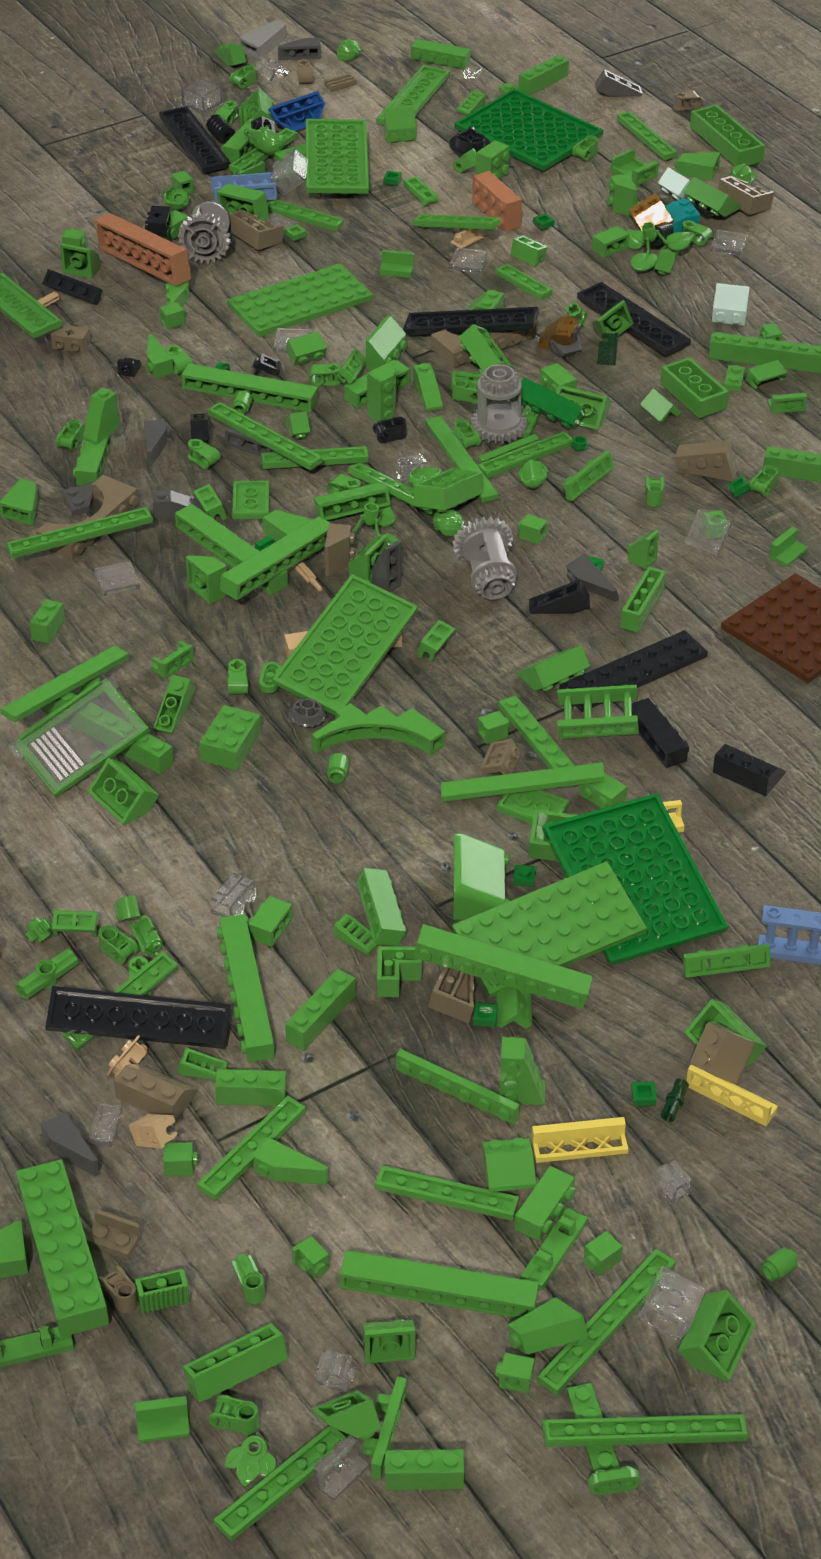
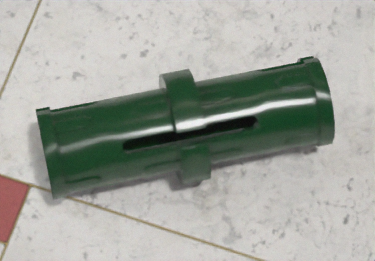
[661,1079,689,1122]

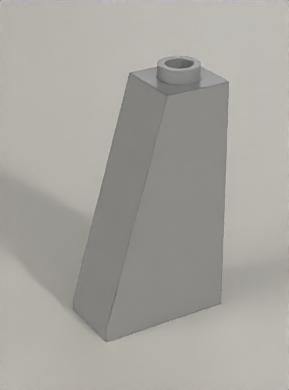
[239,20,286,60]

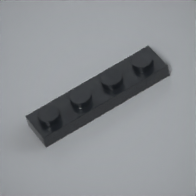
[42,269,103,305]

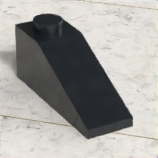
[190,413,209,443]
[529,579,590,614]

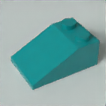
[665,199,700,233]

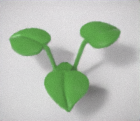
[626,222,695,271]
[352,503,398,546]

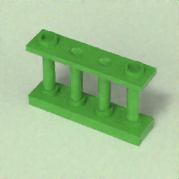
[557,685,639,739]

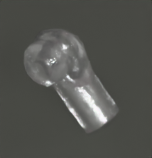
[463,67,483,79]

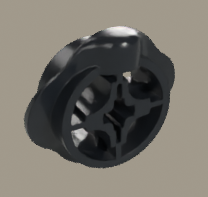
[449,127,491,156]

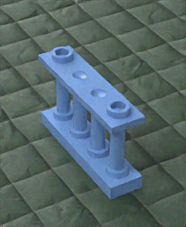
[211,172,277,204]
[758,905,821,965]

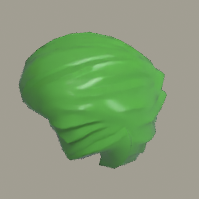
[337,39,361,61]
[163,187,190,211]
[518,460,548,489]
[408,466,442,488]
[433,508,464,536]

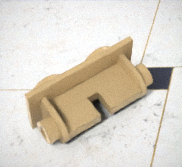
[450,229,484,249]
[107,1035,148,1078]

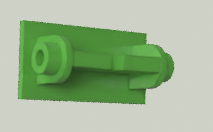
[129,915,162,957]

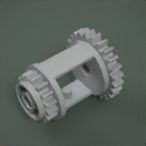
[178,201,230,264]
[471,364,527,444]
[452,517,517,600]

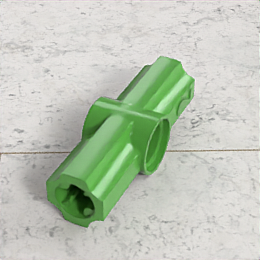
[15,949,78,1000]

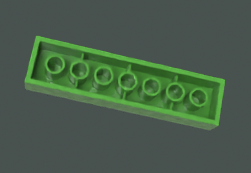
[16,1159,109,1338]

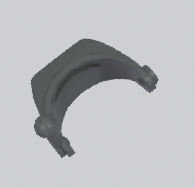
[549,324,582,358]

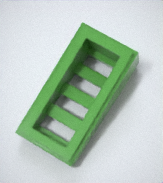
[457,90,486,115]
[334,913,379,955]
[177,1048,229,1081]

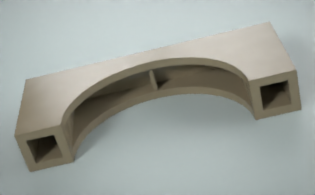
[431,304,536,368]
[36,475,139,560]

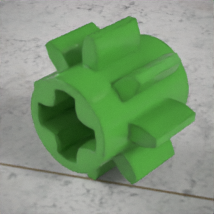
[25,916,52,943]

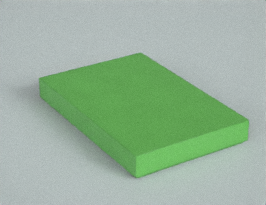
[232,481,269,519]
[496,790,570,824]

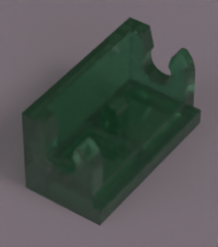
[597,332,618,365]

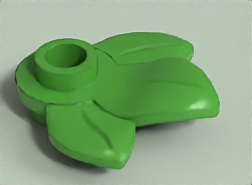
[225,1435,276,1487]

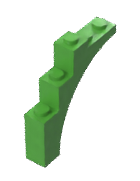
[311,703,445,755]

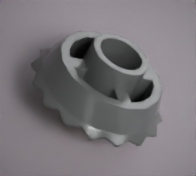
[288,698,326,728]

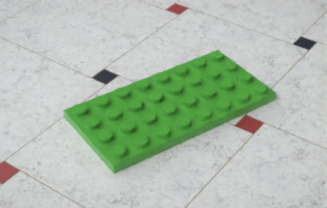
[306,119,369,194]
[227,264,373,337]
[272,574,418,716]
[452,862,647,998]

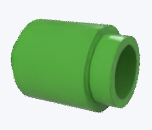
[232,391,252,415]
[327,753,349,783]
[761,1247,798,1282]

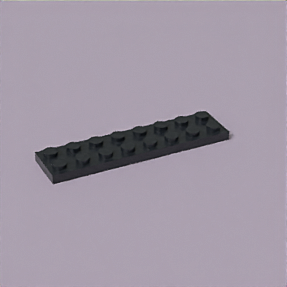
[159,106,231,174]
[577,282,691,357]
[403,307,539,336]
[559,630,708,712]
[45,986,231,1049]

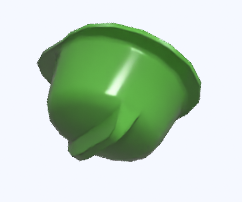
[728,163,757,186]

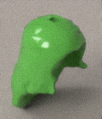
[244,125,285,155]

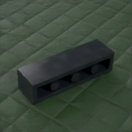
[632,698,689,768]

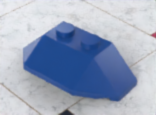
[268,91,325,132]

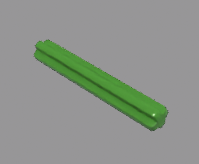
[478,434,539,464]

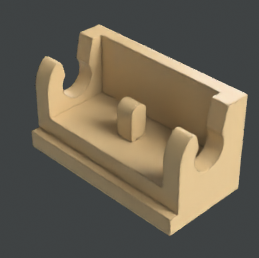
[128,1114,178,1148]

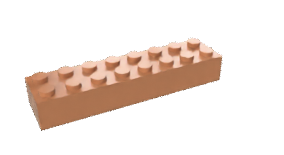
[94,213,191,286]

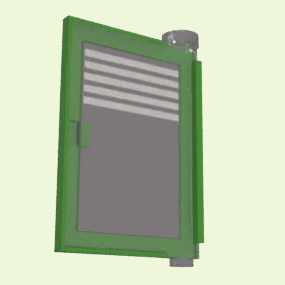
[8,678,150,797]

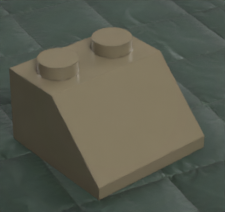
[325,524,355,576]
[689,1022,756,1084]

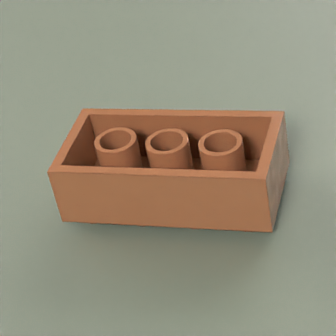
[472,171,522,232]

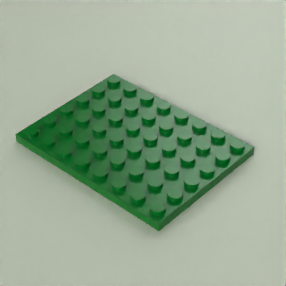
[454,88,603,171]
[542,793,728,966]

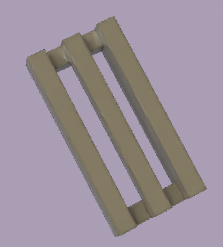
[324,73,357,91]

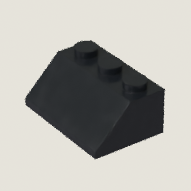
[713,744,786,796]

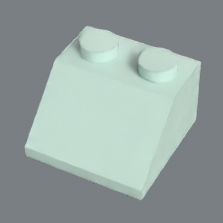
[658,167,690,200]
[712,283,750,326]

